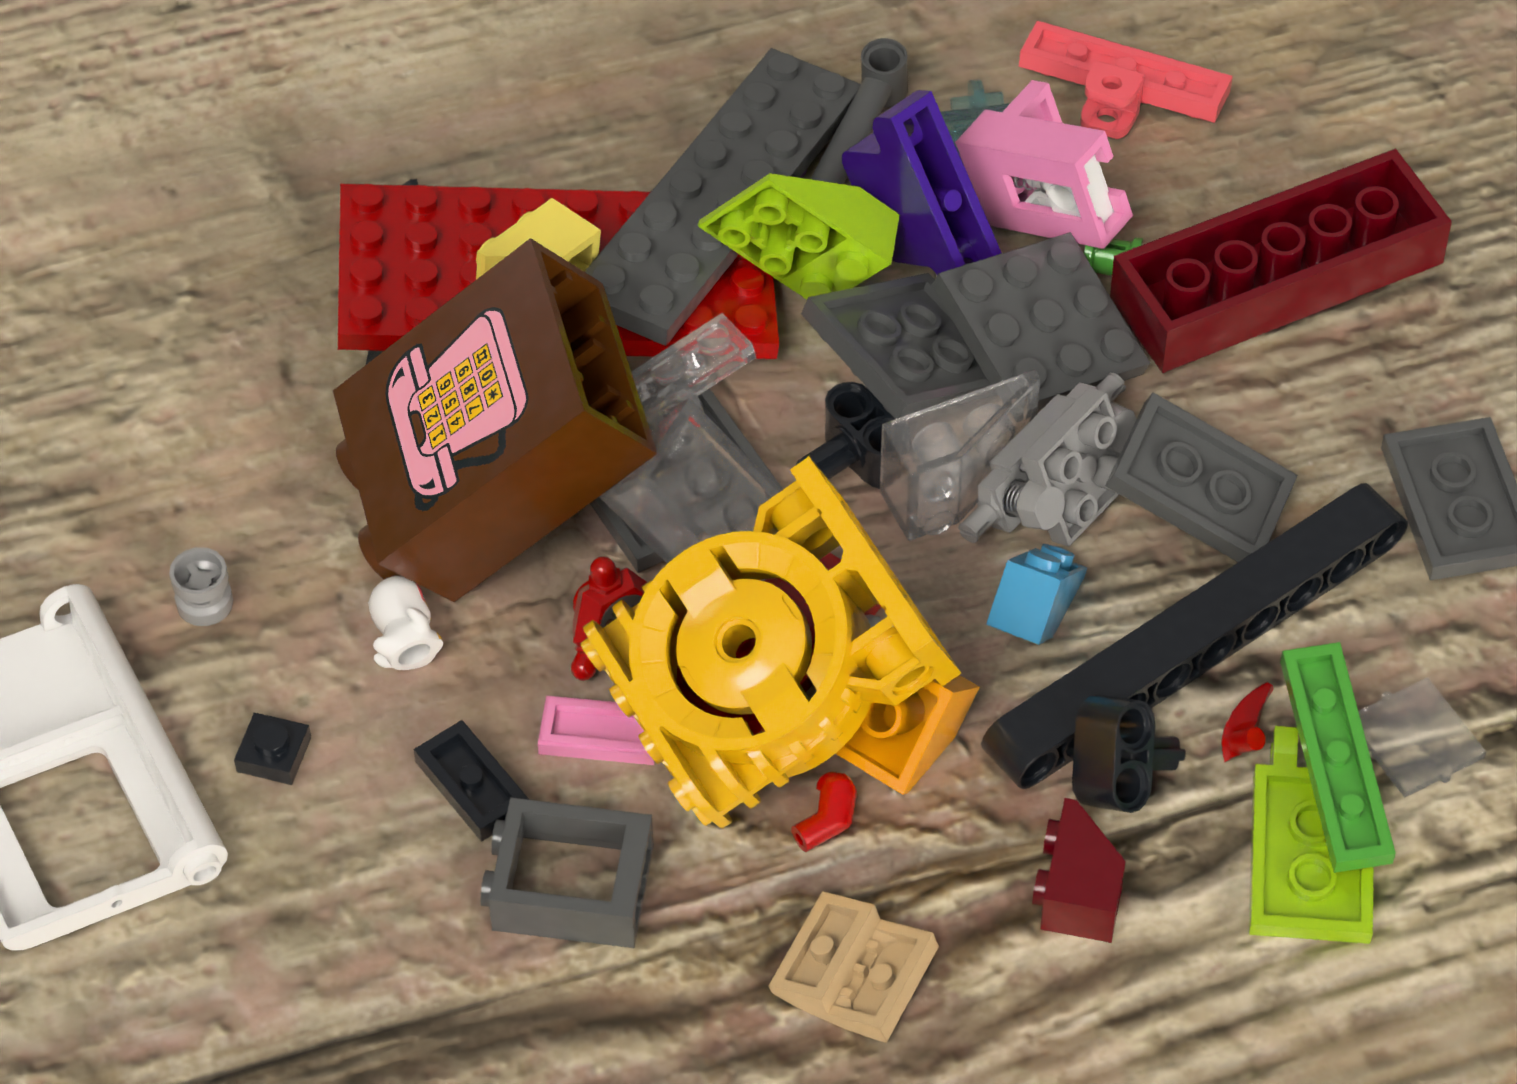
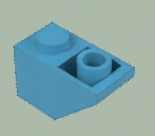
[986,544,1088,645]

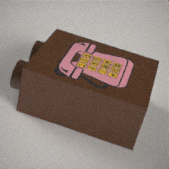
[333,238,658,602]

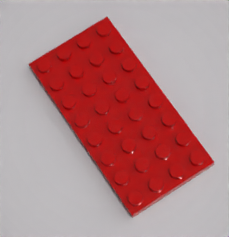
[337,184,779,359]

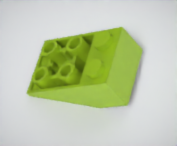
[698,173,900,300]

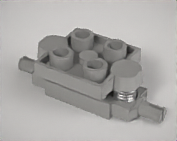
[958,372,1136,547]

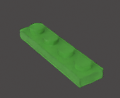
[1280,642,1396,873]

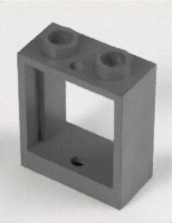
[480,798,654,948]

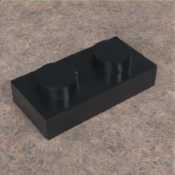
[413,720,529,842]

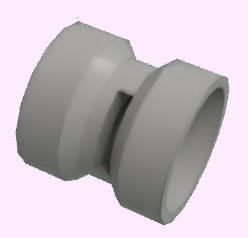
[169,547,233,626]

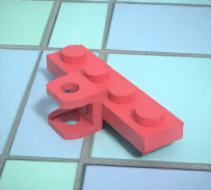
[1019,21,1233,139]

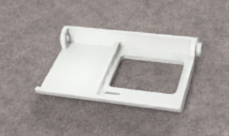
[0,584,228,950]

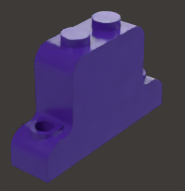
[841,90,1002,275]

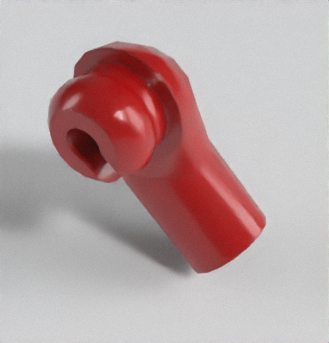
[791,772,857,852]

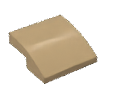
[768,891,939,1043]

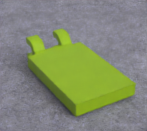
[1249,726,1374,944]

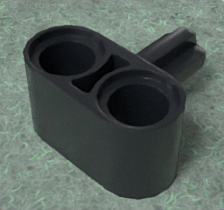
[796,382,910,489]
[1072,695,1186,813]

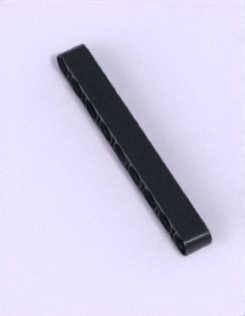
[981,483,1408,789]

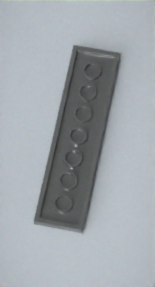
[585,48,861,346]

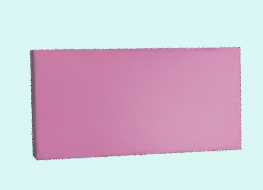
[538,696,655,765]

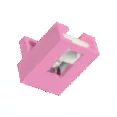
[955,80,1133,249]

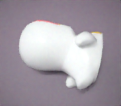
[368,576,443,670]

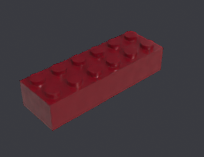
[1110,148,1452,373]

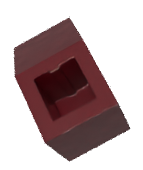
[1032,798,1126,943]

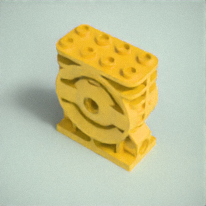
[580,456,961,829]

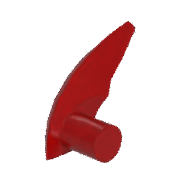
[1221,682,1274,763]

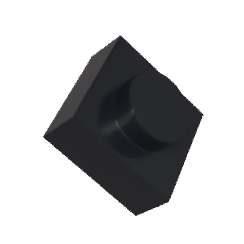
[234,712,311,785]

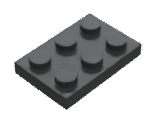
[1105,392,1298,562]
[1381,417,1517,581]

